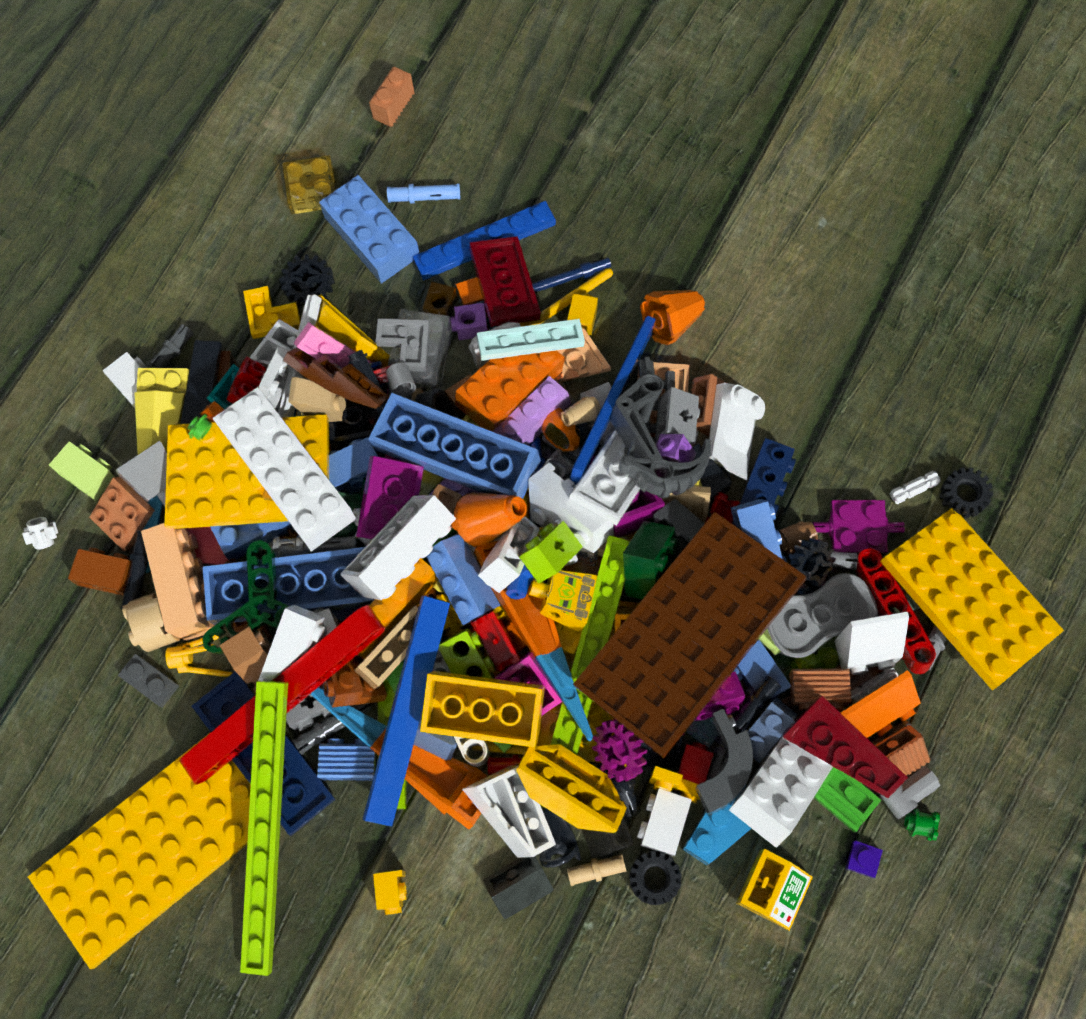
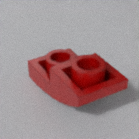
[226,356,267,404]

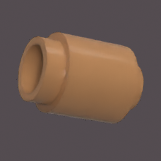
[779,521,818,555]

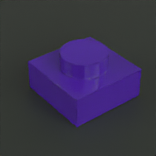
[845,841,883,878]

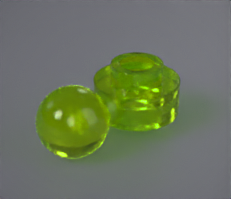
[790,647,839,669]

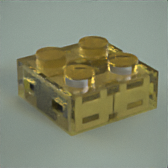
[282,155,337,214]

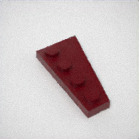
[781,695,908,798]

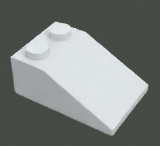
[835,612,909,675]

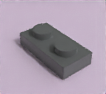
[118,654,179,708]

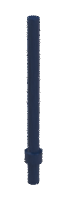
[470,258,611,310]

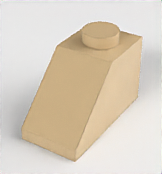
[288,377,346,422]

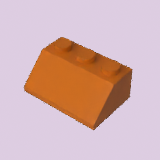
[841,670,921,741]

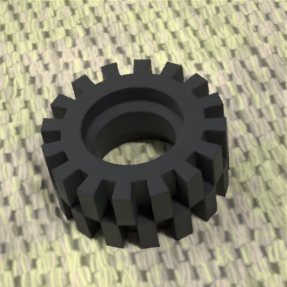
[940,467,993,519]
[629,851,682,905]

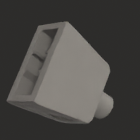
[116,441,167,506]

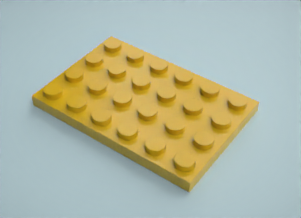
[164,415,329,529]
[880,508,1064,690]

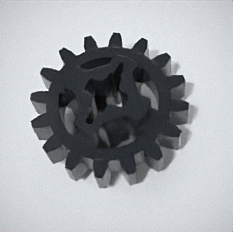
[279,254,335,306]
[788,538,836,595]

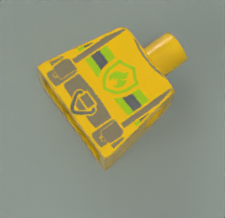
[528,570,597,632]

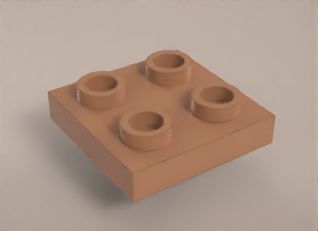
[89,477,155,551]

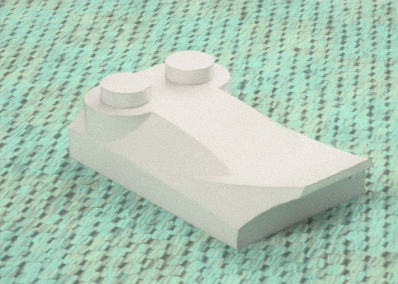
[709,383,765,480]

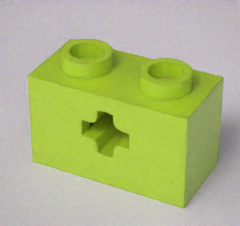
[519,521,583,583]

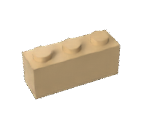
[354,606,418,689]

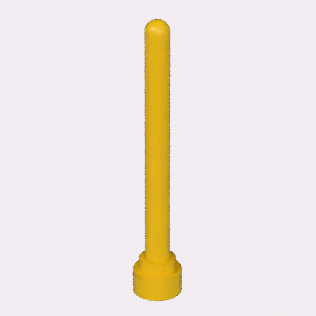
[519,268,613,327]

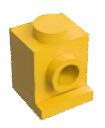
[373,870,407,915]

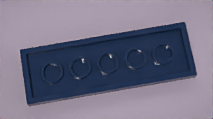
[192,671,336,836]

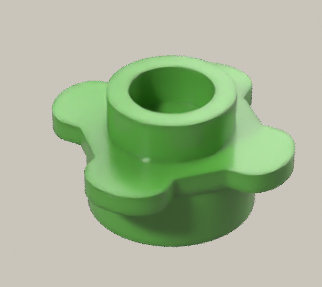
[188,414,213,441]

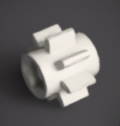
[22,517,58,549]

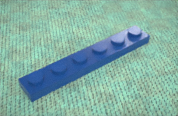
[412,201,556,280]

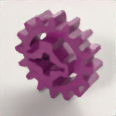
[592,719,647,782]

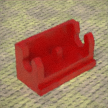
[471,609,521,671]

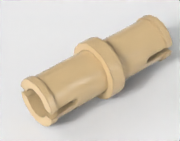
[567,854,627,886]

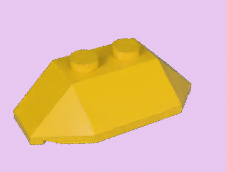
[316,294,393,368]
[516,744,627,833]

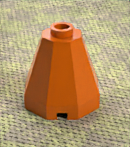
[640,290,705,345]

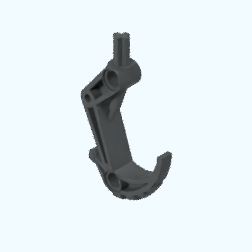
[610,357,711,498]

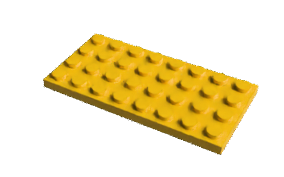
[28,733,251,969]

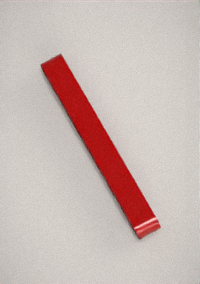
[180,605,386,785]

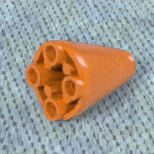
[451,492,527,547]

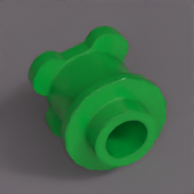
[904,808,940,841]

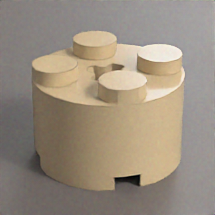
[122,592,181,652]

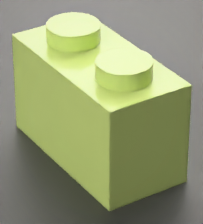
[49,441,115,501]

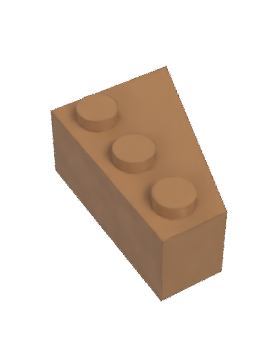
[219,627,272,694]

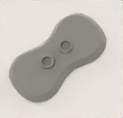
[767,573,878,658]

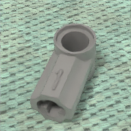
[386,363,416,400]
[879,766,941,819]

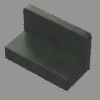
[483,856,554,919]

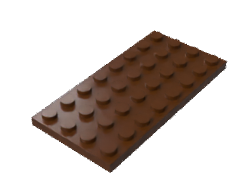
[573,512,806,758]

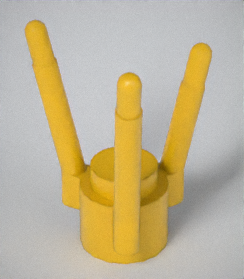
[166,635,232,677]

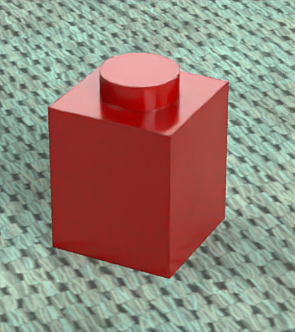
[677,742,714,784]

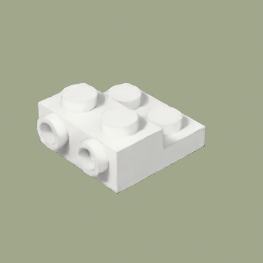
[259,347,289,413]

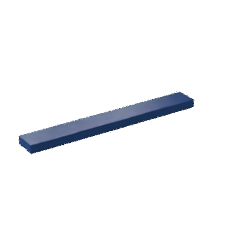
[570,316,656,485]
[363,596,450,826]

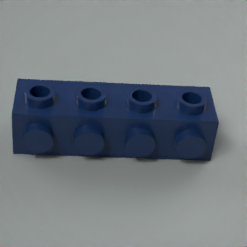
[732,438,796,526]

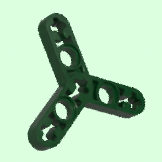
[203,540,327,654]

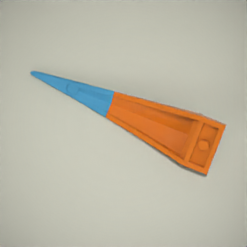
[474,540,593,741]
[311,687,488,830]

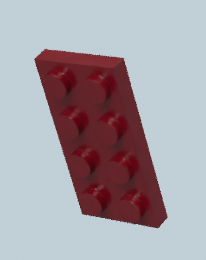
[469,236,541,327]

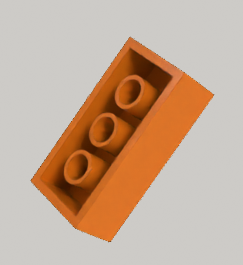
[455,350,565,432]

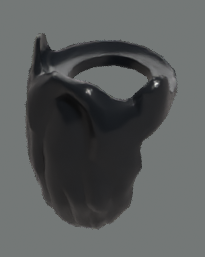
[539,808,581,868]

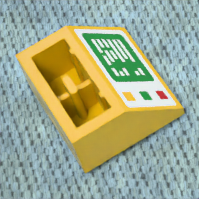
[736,849,813,931]

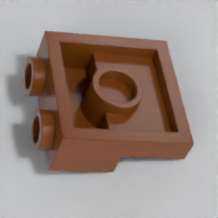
[323,655,387,708]

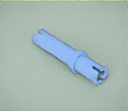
[387,184,460,204]

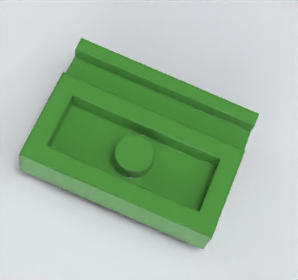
[814,767,881,832]

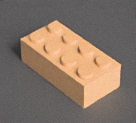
[141,523,214,641]

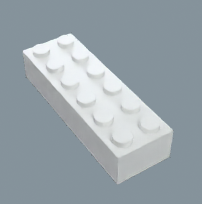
[213,387,356,551]

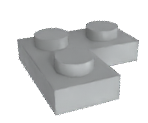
[376,319,430,372]

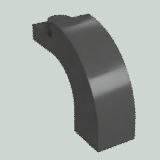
[696,709,753,816]

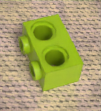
[438,628,496,679]

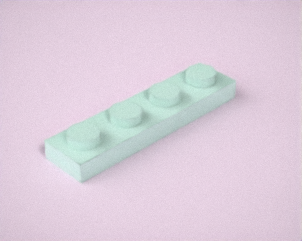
[476,319,585,361]

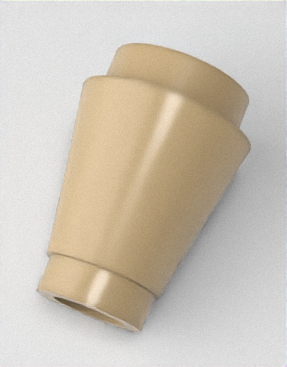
[561,396,601,427]

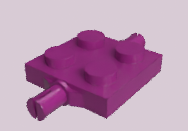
[813,500,905,554]

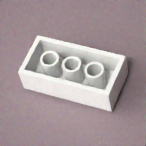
[340,495,456,600]
[729,721,833,848]

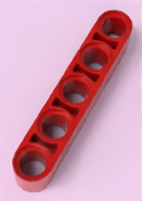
[855,548,936,674]

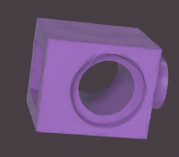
[450,303,488,340]
[656,434,696,463]

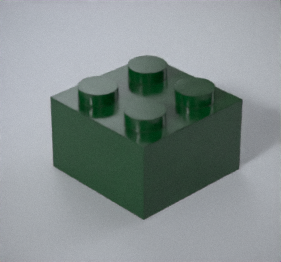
[623,521,678,599]

